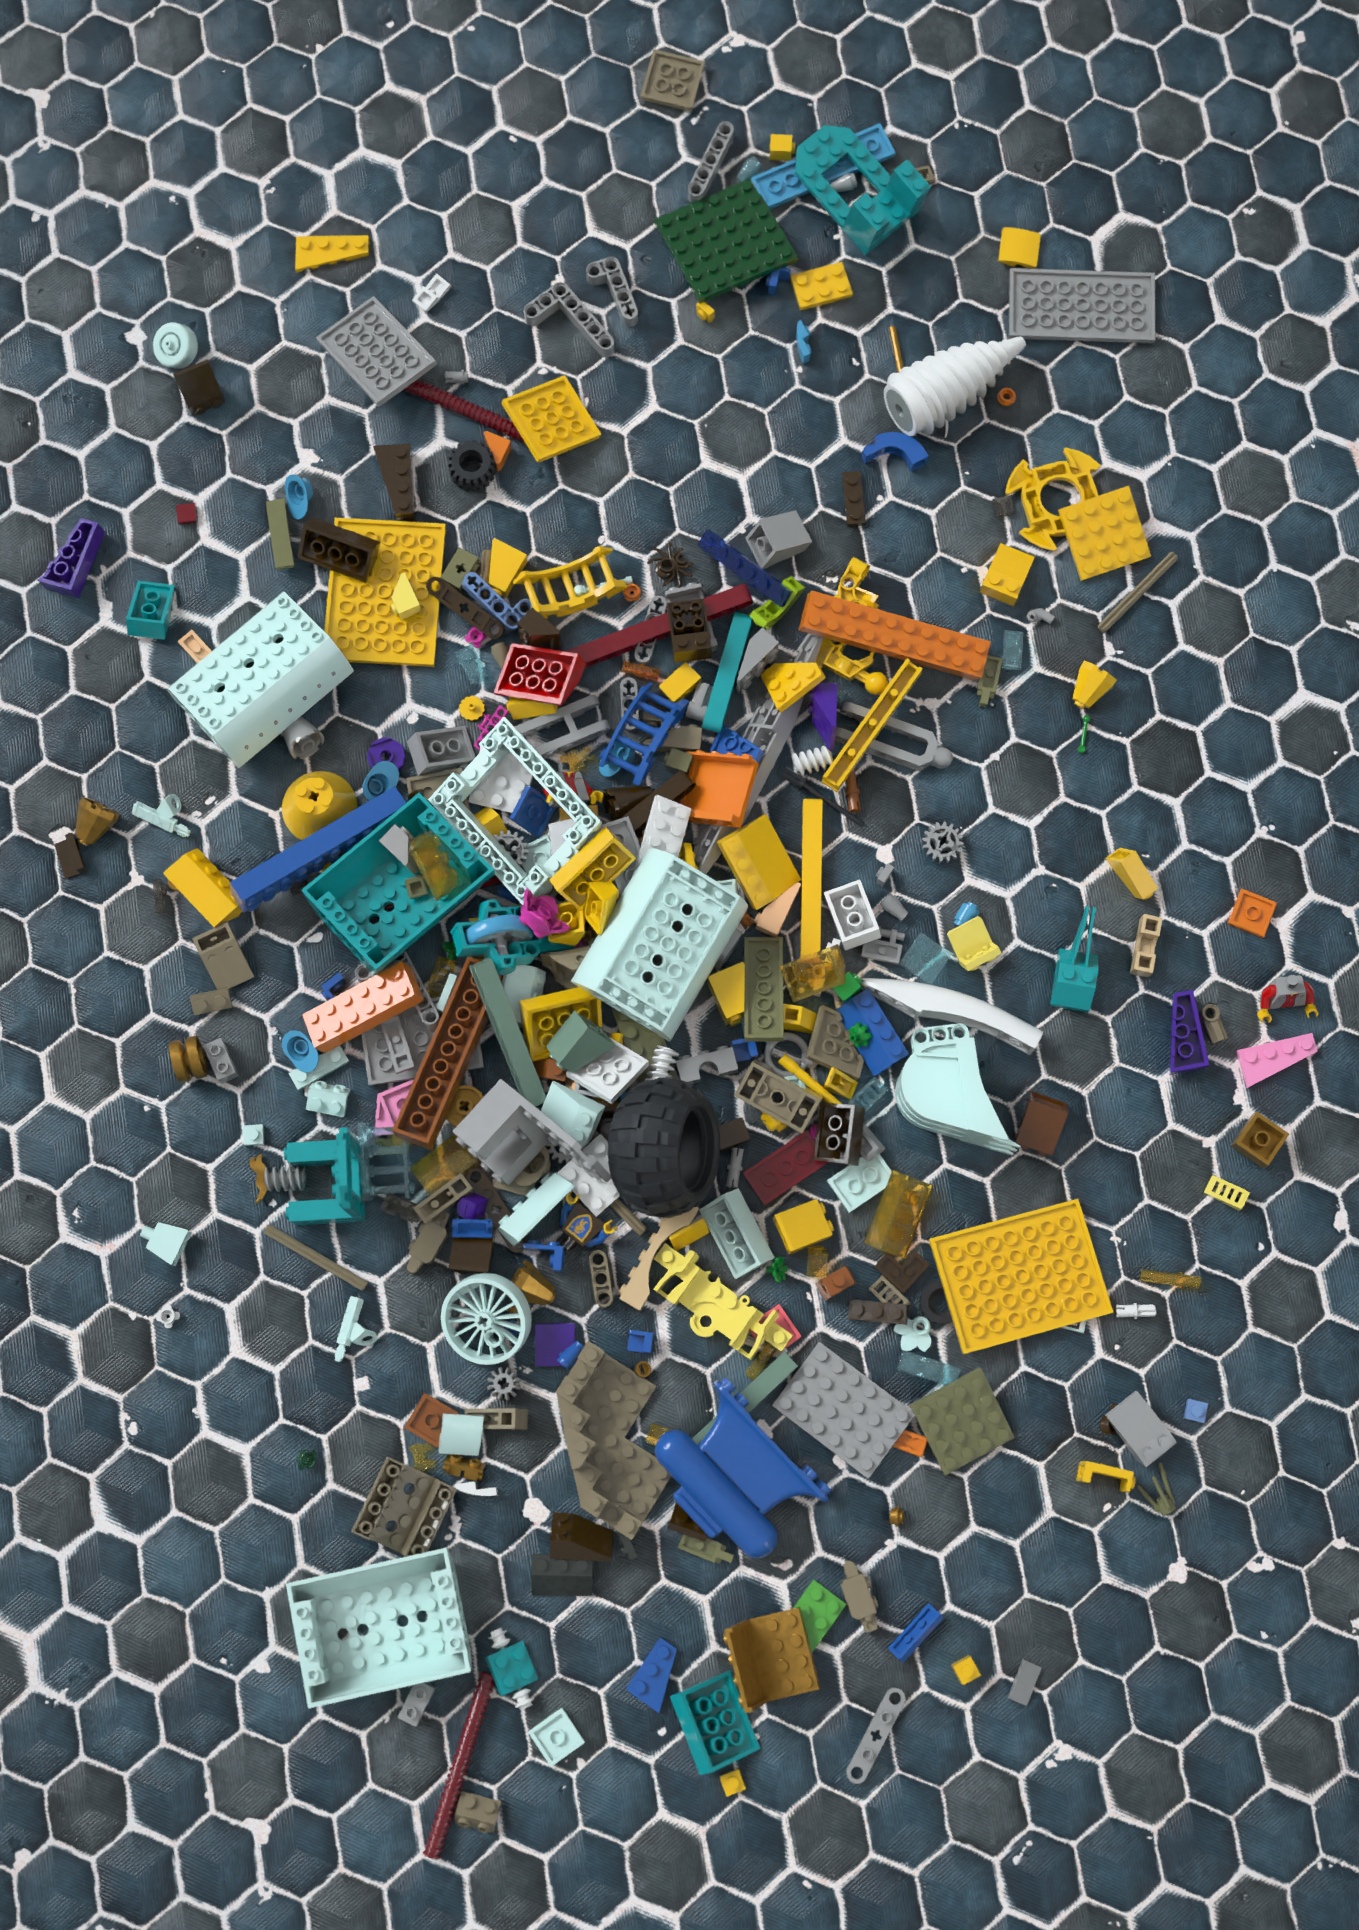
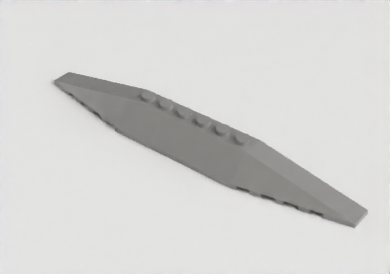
[693,633,823,875]

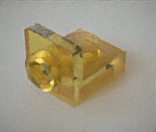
[806,1246,828,1278]

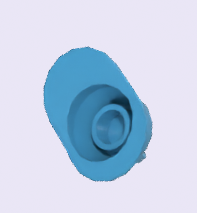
[285,474,313,519]
[599,735,636,777]
[362,761,399,801]
[282,1030,319,1073]

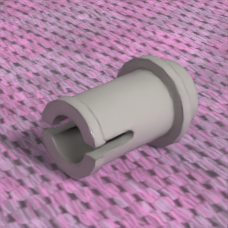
[445,370,468,385]

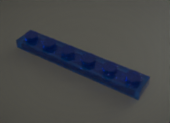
[697,529,793,607]

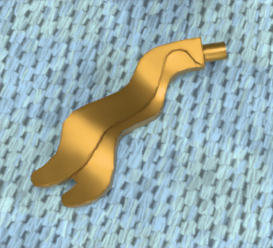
[249,1154,268,1204]

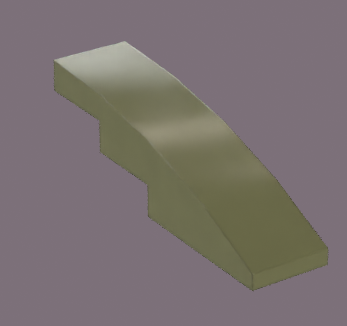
[266,498,295,570]

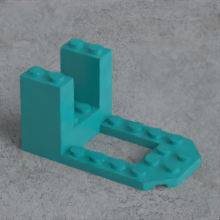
[795,125,931,255]
[284,1127,365,1226]

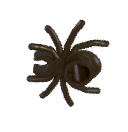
[647,543,693,588]

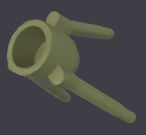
[1137,1463,1176,1516]

